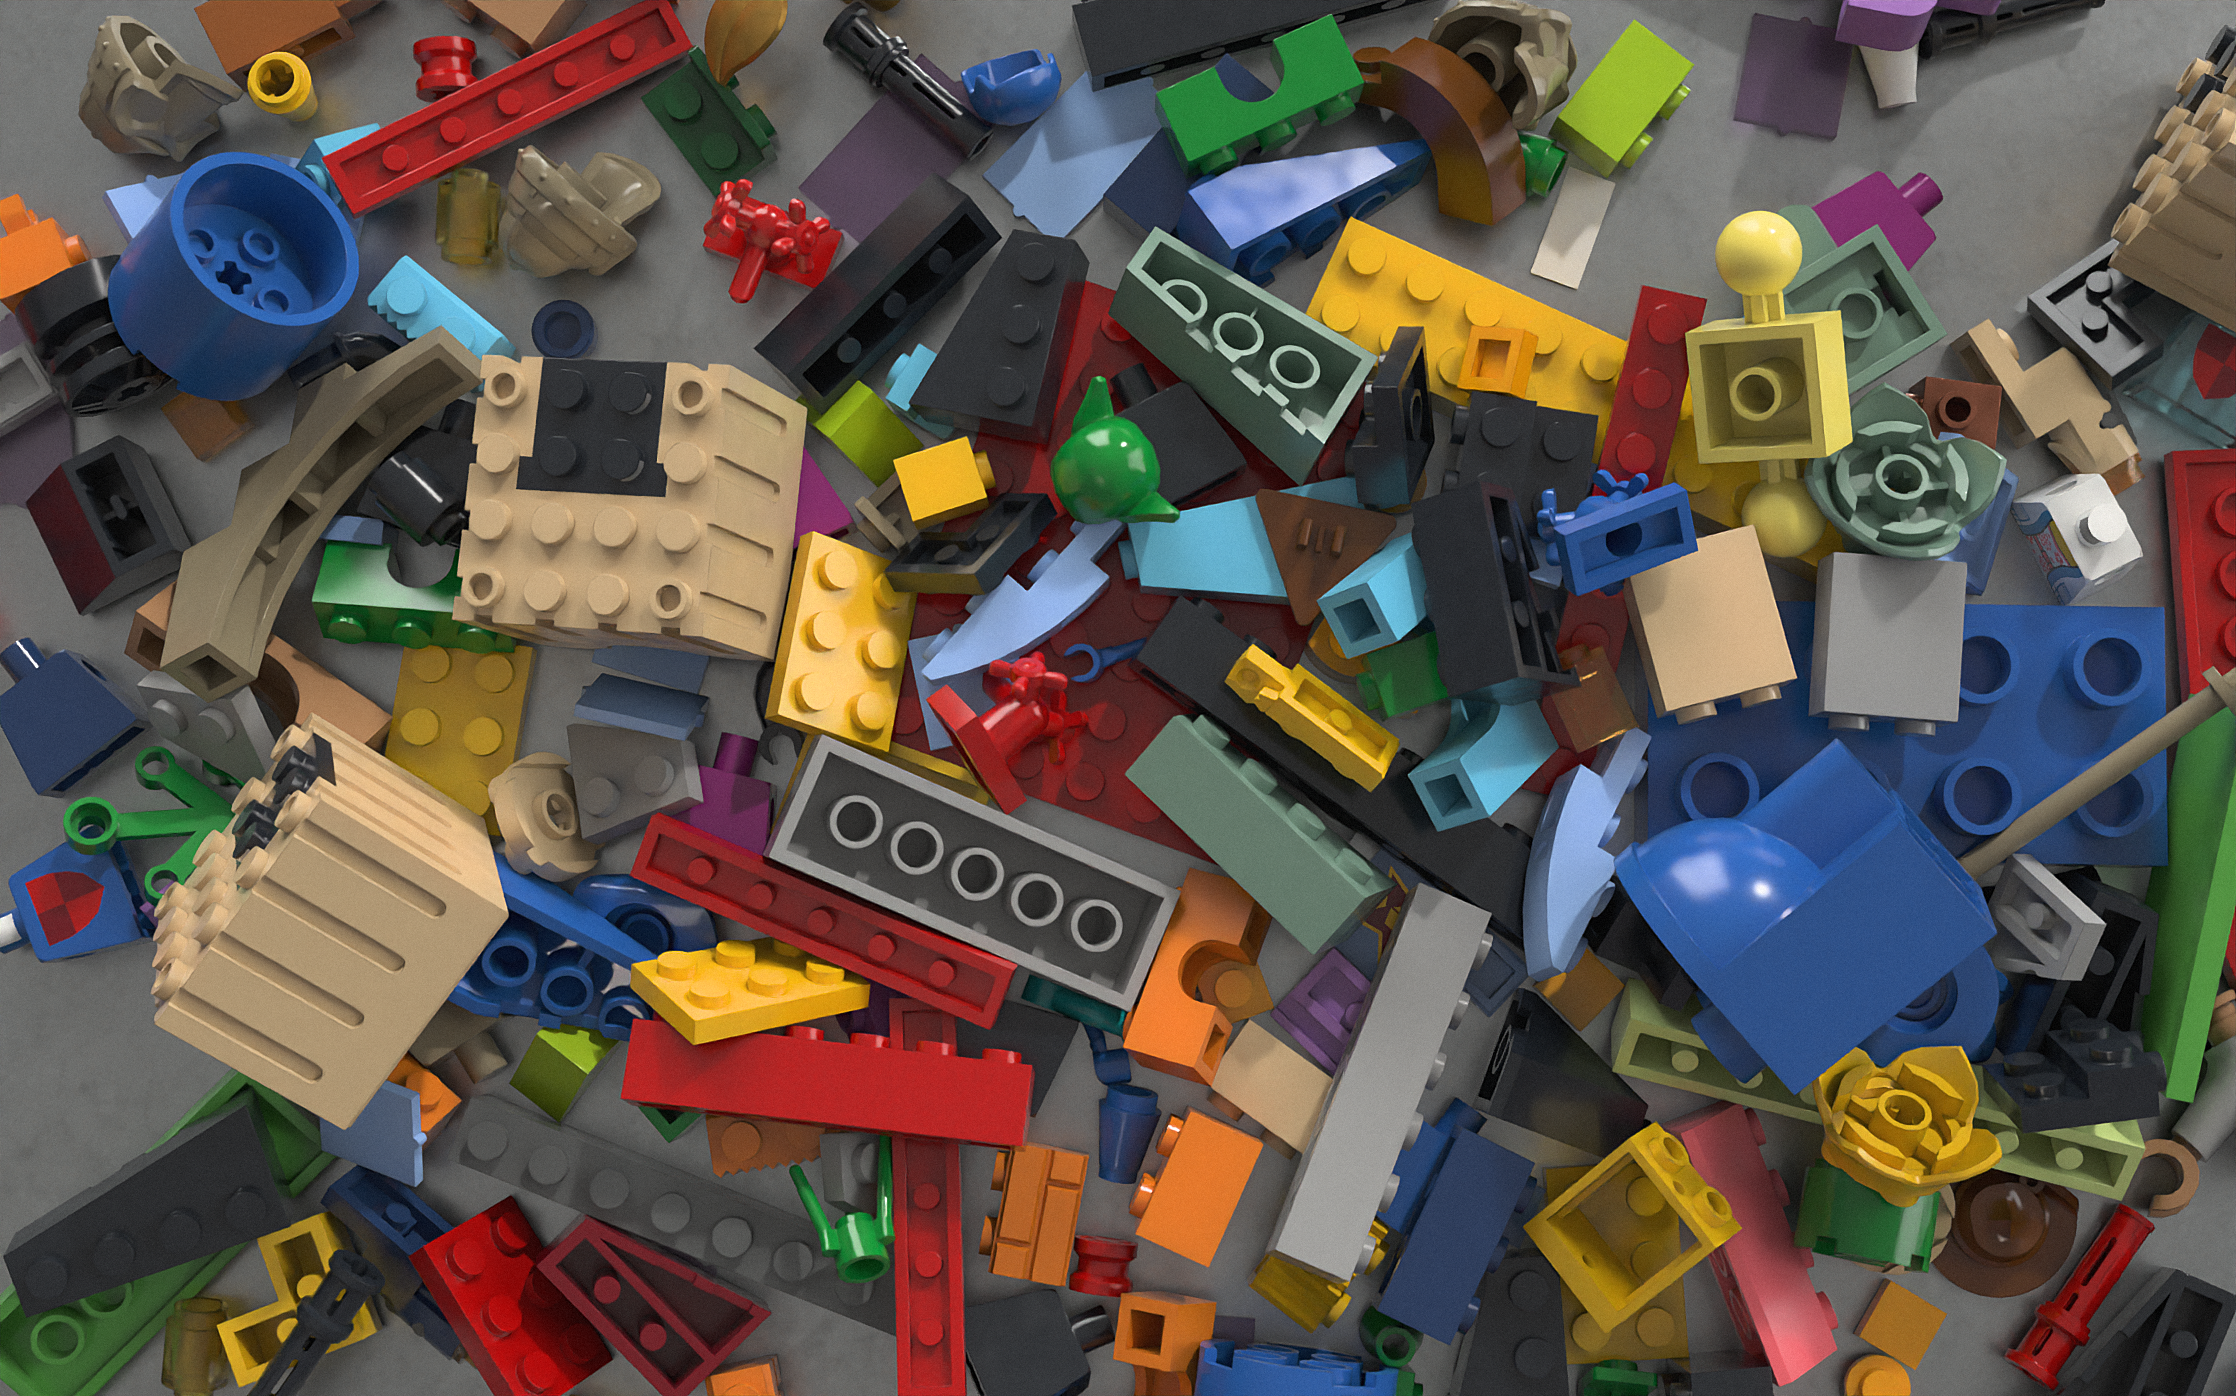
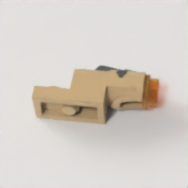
[1950,318,2146,496]

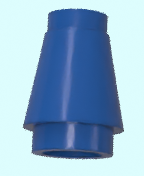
[1098,1084,1162,1184]

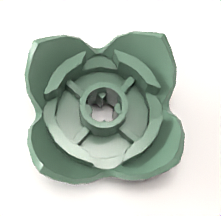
[1804,382,2007,561]

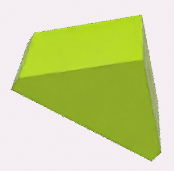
[795,380,925,489]
[509,1023,624,1123]

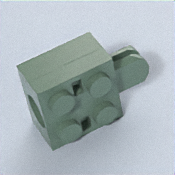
[1776,204,1948,397]

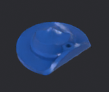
[573,874,719,956]
[1856,946,1999,1067]

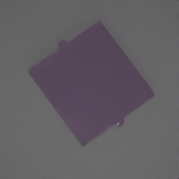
[1733,13,1854,141]

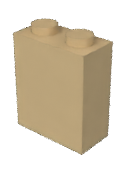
[1622,524,1797,725]

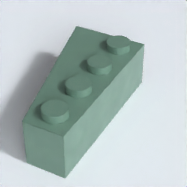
[1108,226,1378,486]
[1125,713,1398,956]

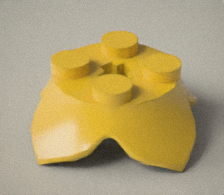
[1812,1046,2002,1207]

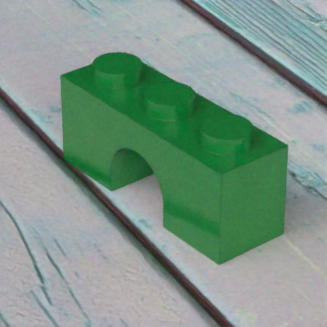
[1154,14,1365,179]
[312,540,517,654]

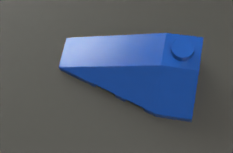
[1176,139,1432,289]
[446,850,658,1042]

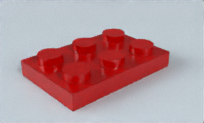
[408,1195,613,1396]

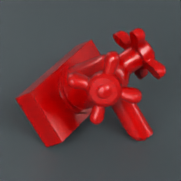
[702,179,845,304]
[926,652,1089,815]

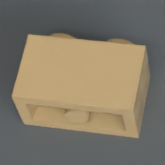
[1206,1018,1333,1161]

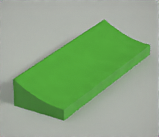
[2141,693,2236,1103]
[0,1068,337,1396]

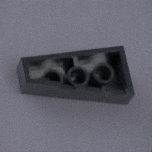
[3,1086,295,1318]

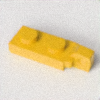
[1224,644,1400,792]

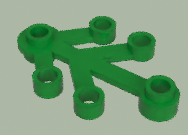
[63,746,246,907]

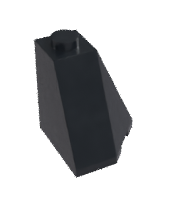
[1472,988,1652,1159]

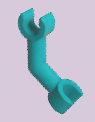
[1021,974,1128,1043]

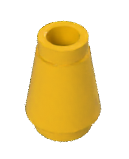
[247,52,318,122]

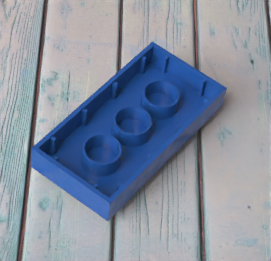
[1634,601,2168,868]

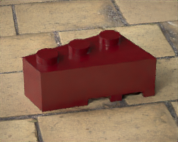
[536,1212,772,1396]

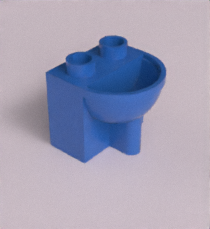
[1613,738,1997,1096]

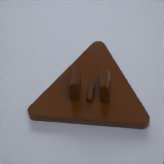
[1255,489,1397,626]

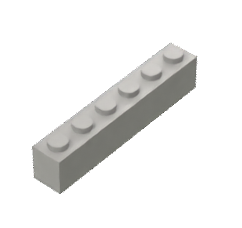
[1265,882,1493,1284]

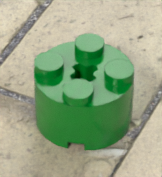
[1793,1158,1941,1273]

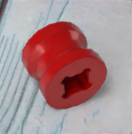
[412,36,479,103]
[1068,1235,1138,1298]

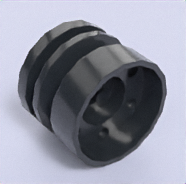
[15,254,175,418]

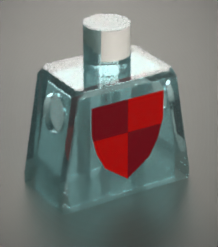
[2122,311,2236,449]

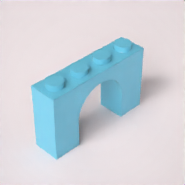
[1317,532,1559,832]

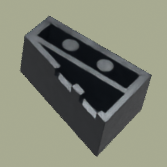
[2045,1267,2236,1396]

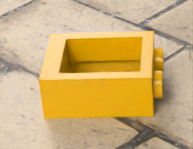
[1523,1121,1742,1334]

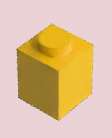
[893,436,997,530]

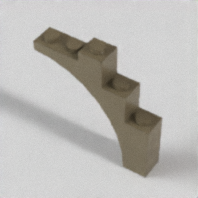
[159,325,483,703]

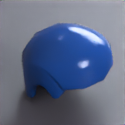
[961,49,1062,126]

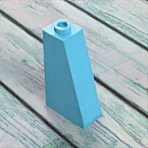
[1118,477,1374,605]

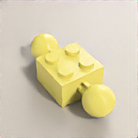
[1685,211,1853,558]

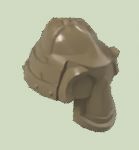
[1427,0,1578,131]
[78,15,244,161]
[498,145,661,279]

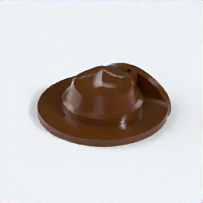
[1931,1168,2079,1298]

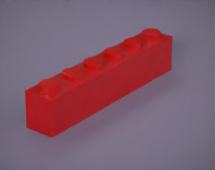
[620,1010,1035,1152]

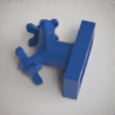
[1537,469,1698,597]

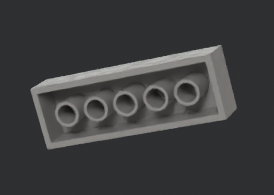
[763,734,1181,1012]

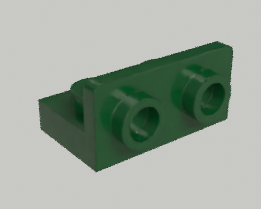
[641,44,778,200]

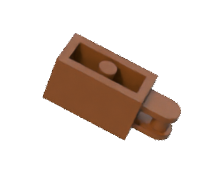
[194,0,383,92]

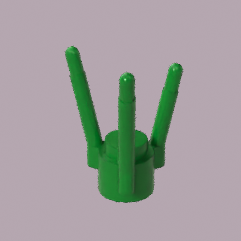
[789,1135,896,1284]

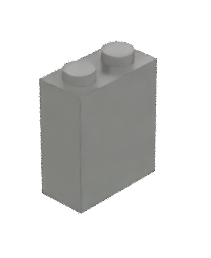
[1808,552,1967,737]

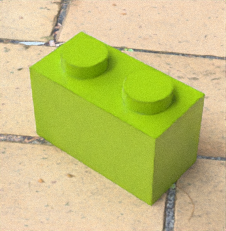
[1548,19,1694,179]

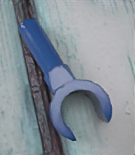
[1064,637,1147,684]
[1082,1023,1132,1086]

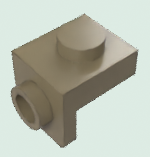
[854,471,937,554]

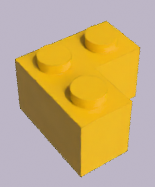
[216,1211,383,1388]

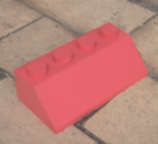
[1659,1100,1839,1387]

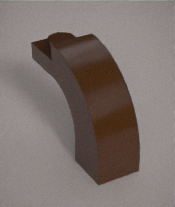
[1353,37,1526,226]

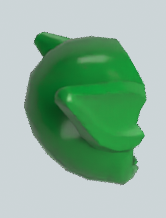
[1050,376,1180,524]

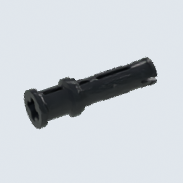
[1918,0,2105,60]
[823,2,994,161]
[247,1249,385,1396]

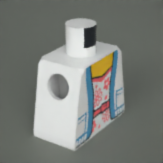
[2010,474,2143,606]

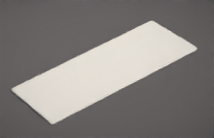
[1531,167,1616,289]

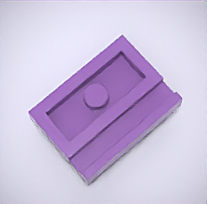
[1270,946,1372,1076]

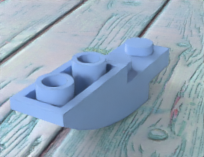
[921,520,1128,687]
[1523,724,1652,982]

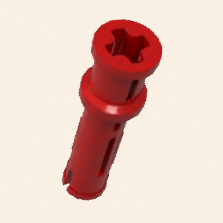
[2003,1203,2155,1392]

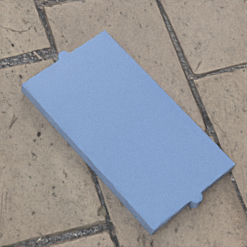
[982,72,1162,238]

